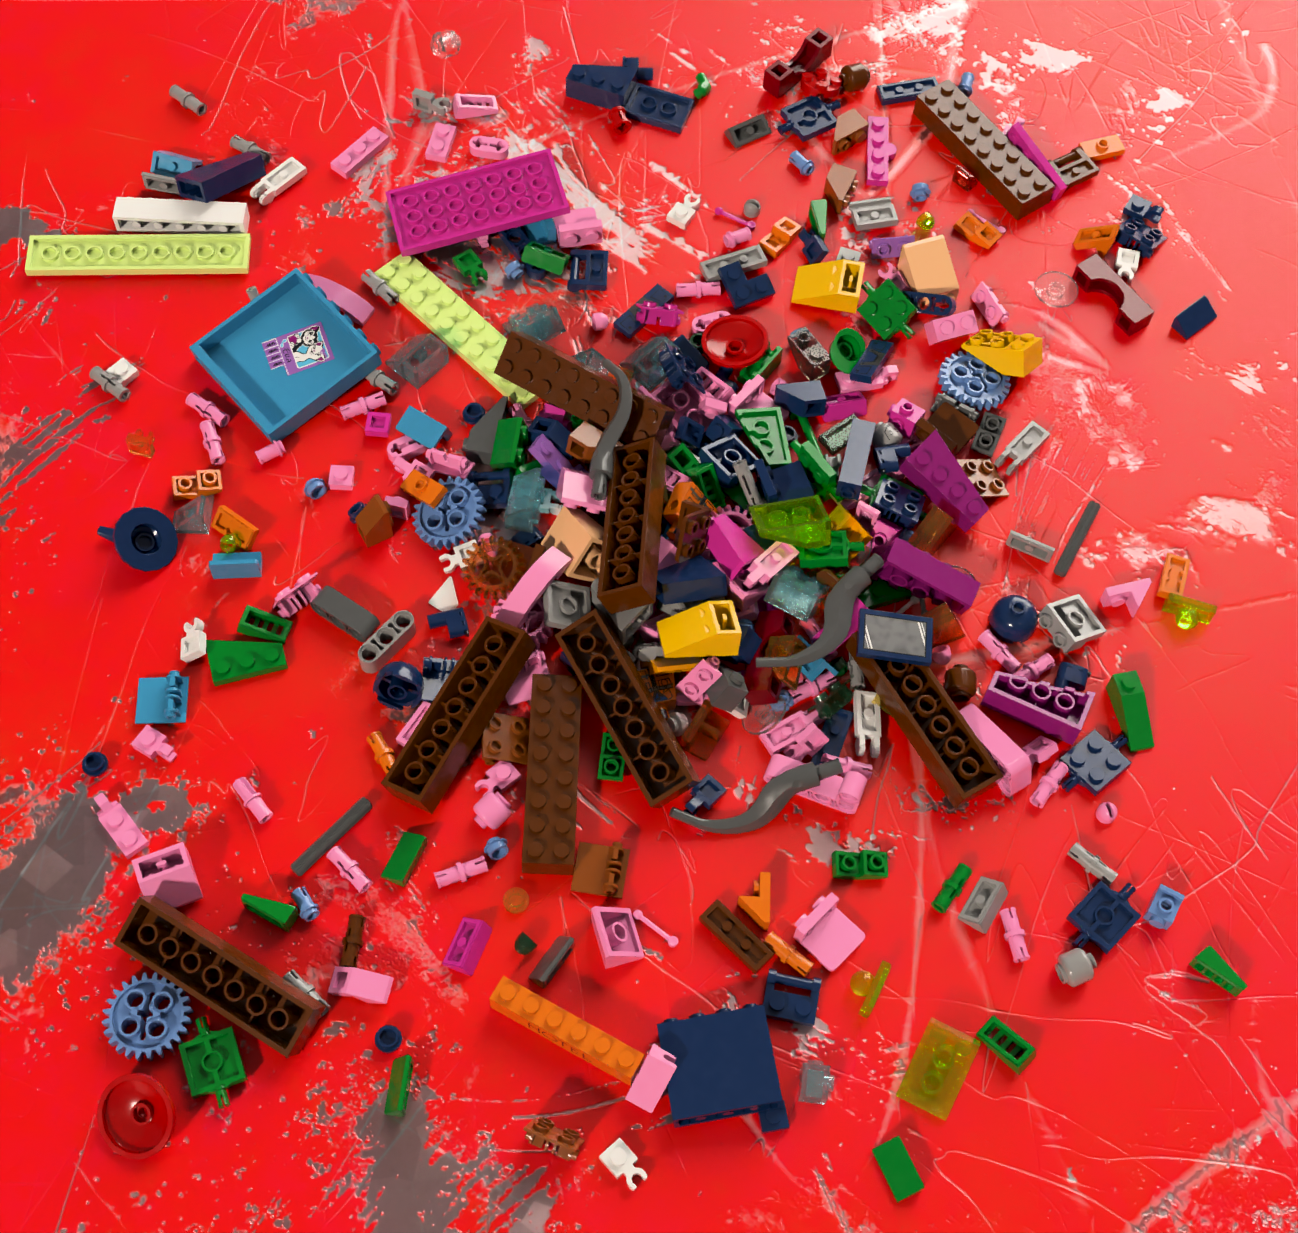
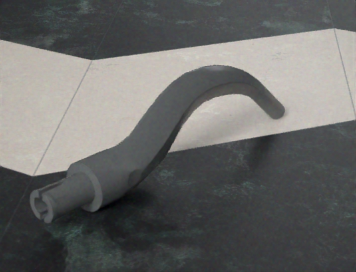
[589,359,632,501]
[755,553,884,667]
[669,758,843,834]

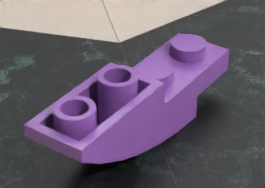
[528,433,589,488]

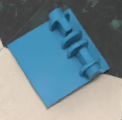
[135,670,189,724]

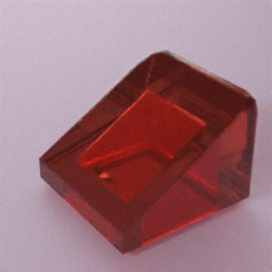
[952,165,977,192]

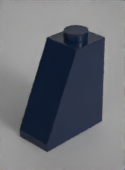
[656,555,727,605]

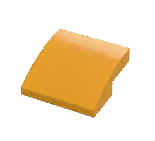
[814,504,873,563]
[640,656,701,675]

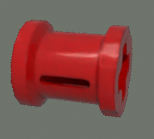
[608,106,632,135]

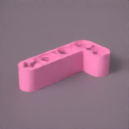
[959,703,1032,797]
[763,754,867,814]

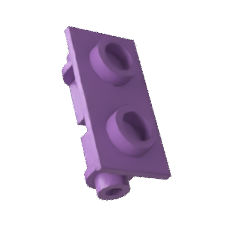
[869,235,915,259]

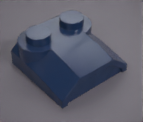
[698,433,758,489]

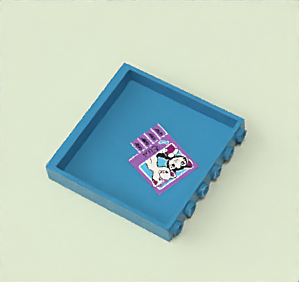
[189,268,382,443]

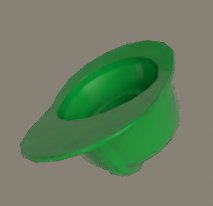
[829,328,865,374]

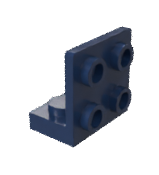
[753,458,815,512]

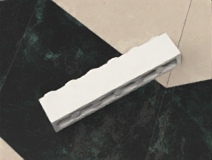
[112,197,250,234]

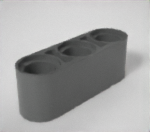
[310,585,380,643]

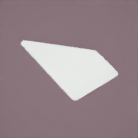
[428,576,459,612]

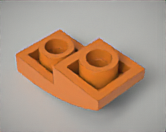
[171,469,223,501]

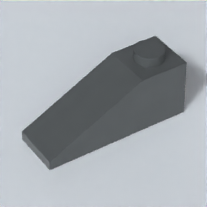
[462,396,509,465]
[699,656,748,712]

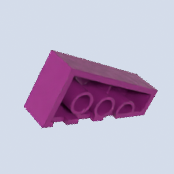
[899,429,989,533]
[870,537,981,615]
[980,671,1096,745]

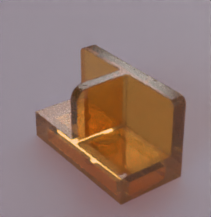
[681,699,729,761]

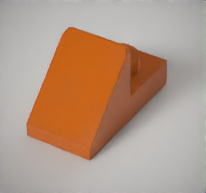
[1073,224,1120,259]
[737,872,771,931]

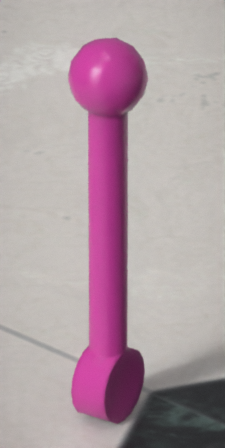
[715,207,756,230]

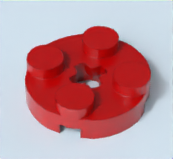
[800,68,842,98]

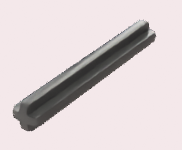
[1054,501,1100,577]
[290,797,372,876]

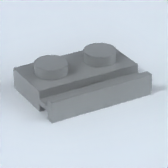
[849,197,898,231]

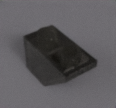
[787,327,832,381]

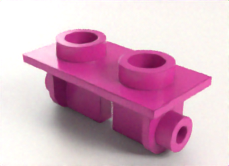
[636,301,684,327]

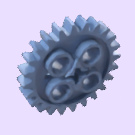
[937,351,1011,411]
[412,476,487,550]
[102,972,194,1062]

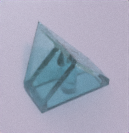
[173,494,214,534]

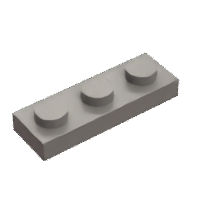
[699,245,768,282]

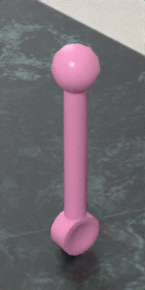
[967,209,1006,235]
[633,909,678,948]

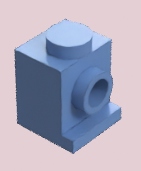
[1143,884,1185,930]

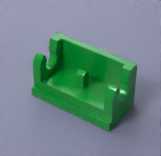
[737,342,783,385]

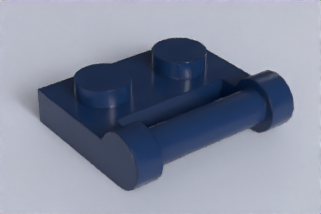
[567,249,608,292]
[467,467,515,510]
[763,968,822,1027]

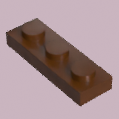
[699,899,774,975]

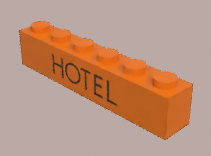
[489,976,645,1086]

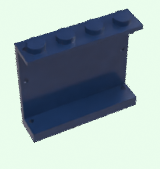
[657,1003,783,1128]

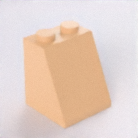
[897,235,960,310]
[541,506,604,582]

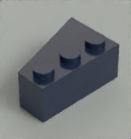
[566,64,638,113]

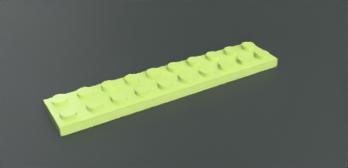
[25,233,251,276]
[374,254,539,410]

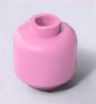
[473,791,512,830]

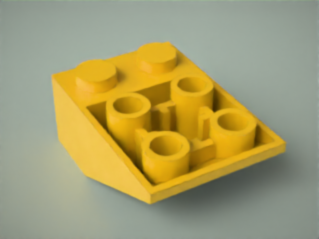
[791,259,865,314]
[961,329,1042,377]
[656,600,742,658]

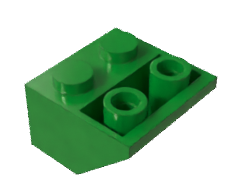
[490,417,529,474]

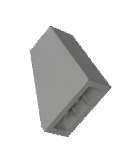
[591,577,653,645]

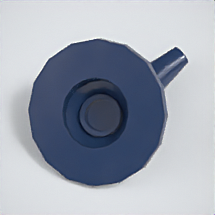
[97,507,178,572]

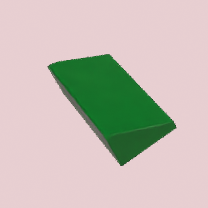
[521,241,571,275]
[381,832,428,887]
[384,1055,414,1117]
[872,1136,925,1203]

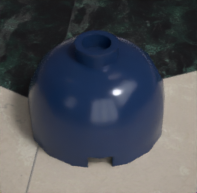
[988,595,1038,644]
[373,661,424,710]

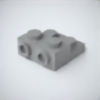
[543,580,592,630]
[1038,594,1107,653]

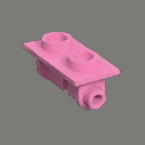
[970,281,1009,329]
[426,448,476,480]
[675,656,722,702]

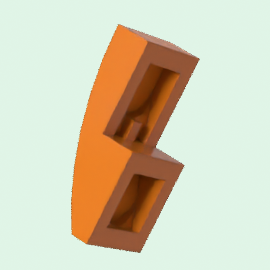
[953,211,1002,249]
[758,216,802,259]

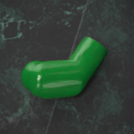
[693,72,711,99]

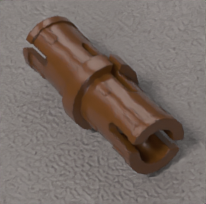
[339,914,366,968]

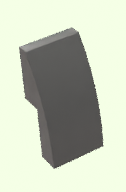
[971,411,1007,457]

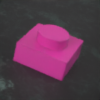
[365,411,392,438]

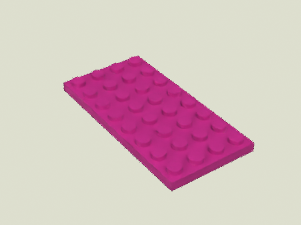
[385,148,571,257]

